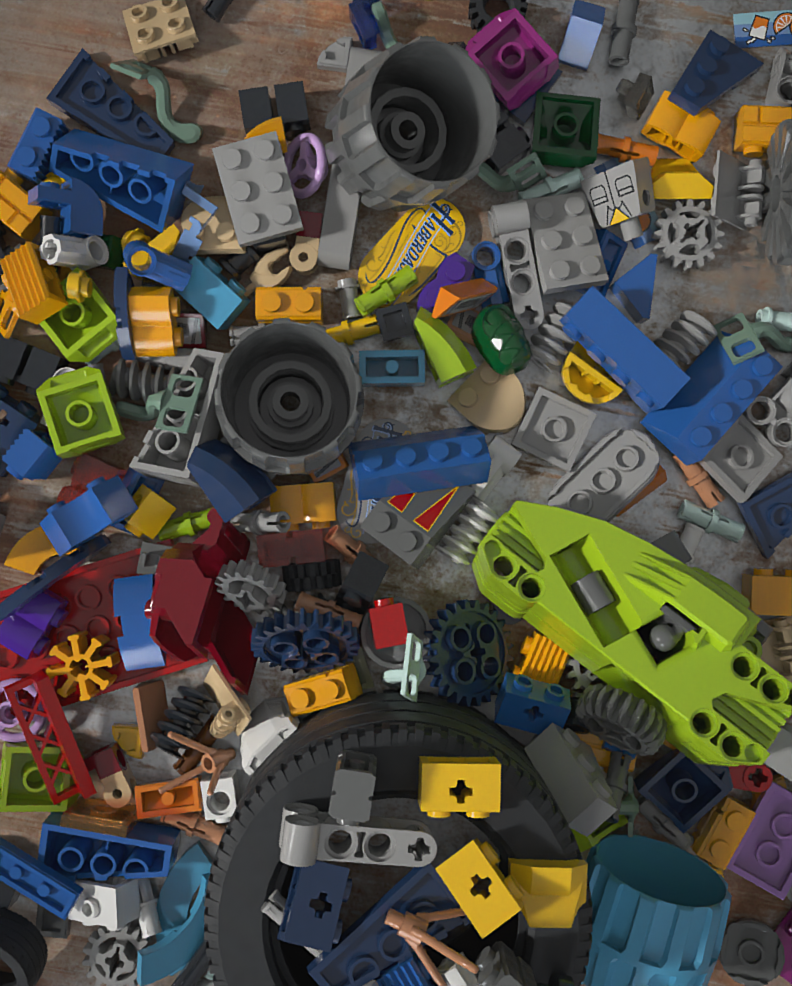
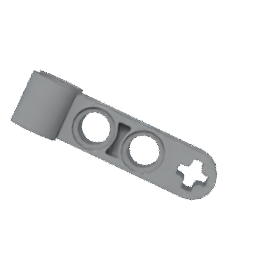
[488,199,544,330]
[742,374,792,448]
[279,803,437,867]

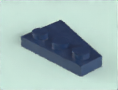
[667,29,764,117]
[736,472,792,559]

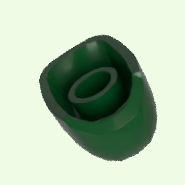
[471,303,532,376]

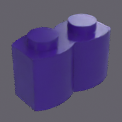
[416,252,474,320]
[0,583,68,660]

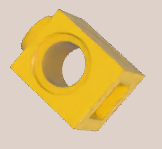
[124,483,177,540]

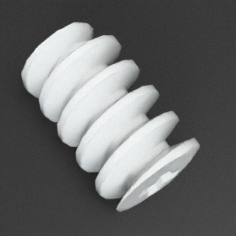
[435,496,499,566]

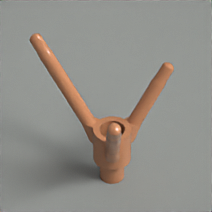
[159,731,236,796]
[384,908,479,986]

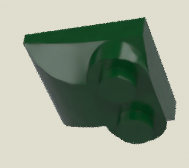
[529,91,601,168]

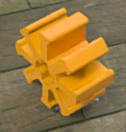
[46,630,120,701]

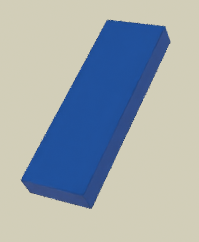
[0,837,84,920]

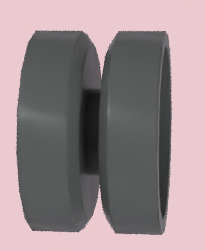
[359,596,432,670]

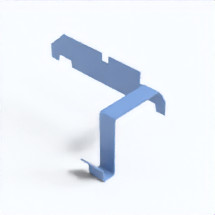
[172,181,218,262]

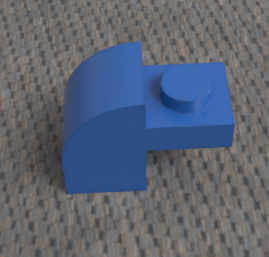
[28,177,103,239]

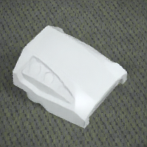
[240,697,300,776]

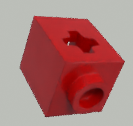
[368,597,408,649]

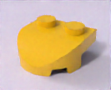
[561,340,623,404]

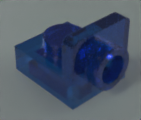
[348,0,381,50]

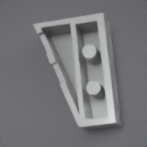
[524,723,618,837]

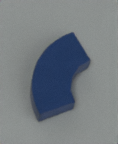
[114,267,136,360]

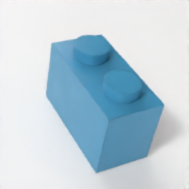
[173,256,251,330]
[359,350,425,387]

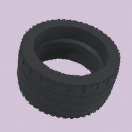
[0,908,48,986]

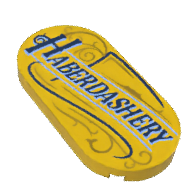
[358,199,465,308]

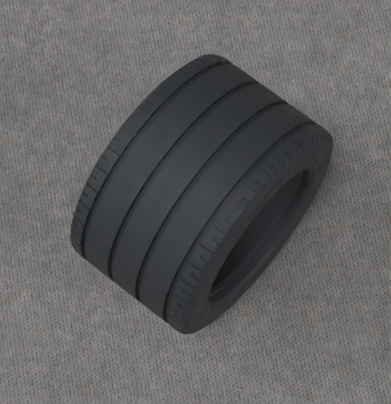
[204,689,592,986]

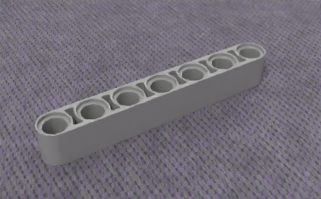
[317,47,383,271]

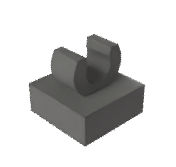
[136,541,173,577]

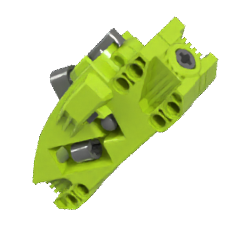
[471,500,792,767]

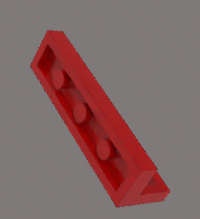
[3,670,97,805]

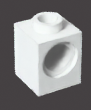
[200,769,241,823]

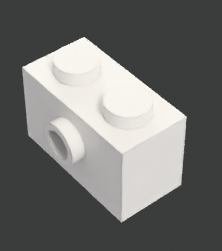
[68,876,140,931]

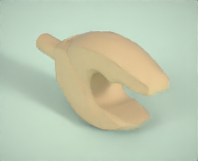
[244,246,292,297]

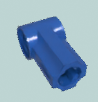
[123,240,193,291]
[469,241,509,309]

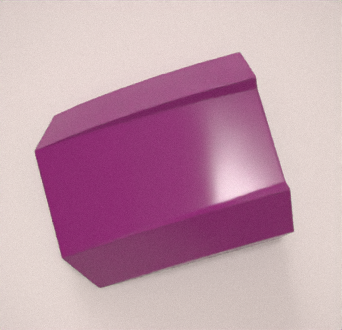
[465,8,559,111]

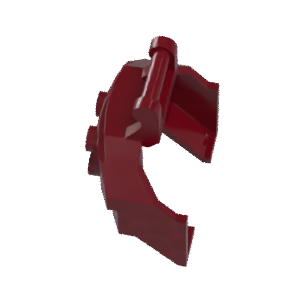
[144,507,258,695]

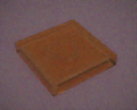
[60,796,140,838]

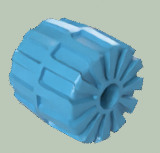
[581,834,732,986]

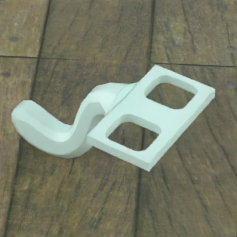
[382,633,427,702]

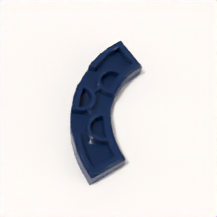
[0,534,112,621]

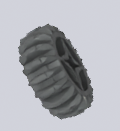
[575,684,668,756]

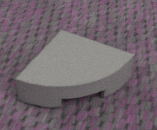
[317,37,353,73]

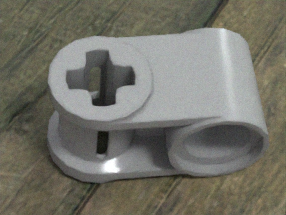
[765,47,792,107]

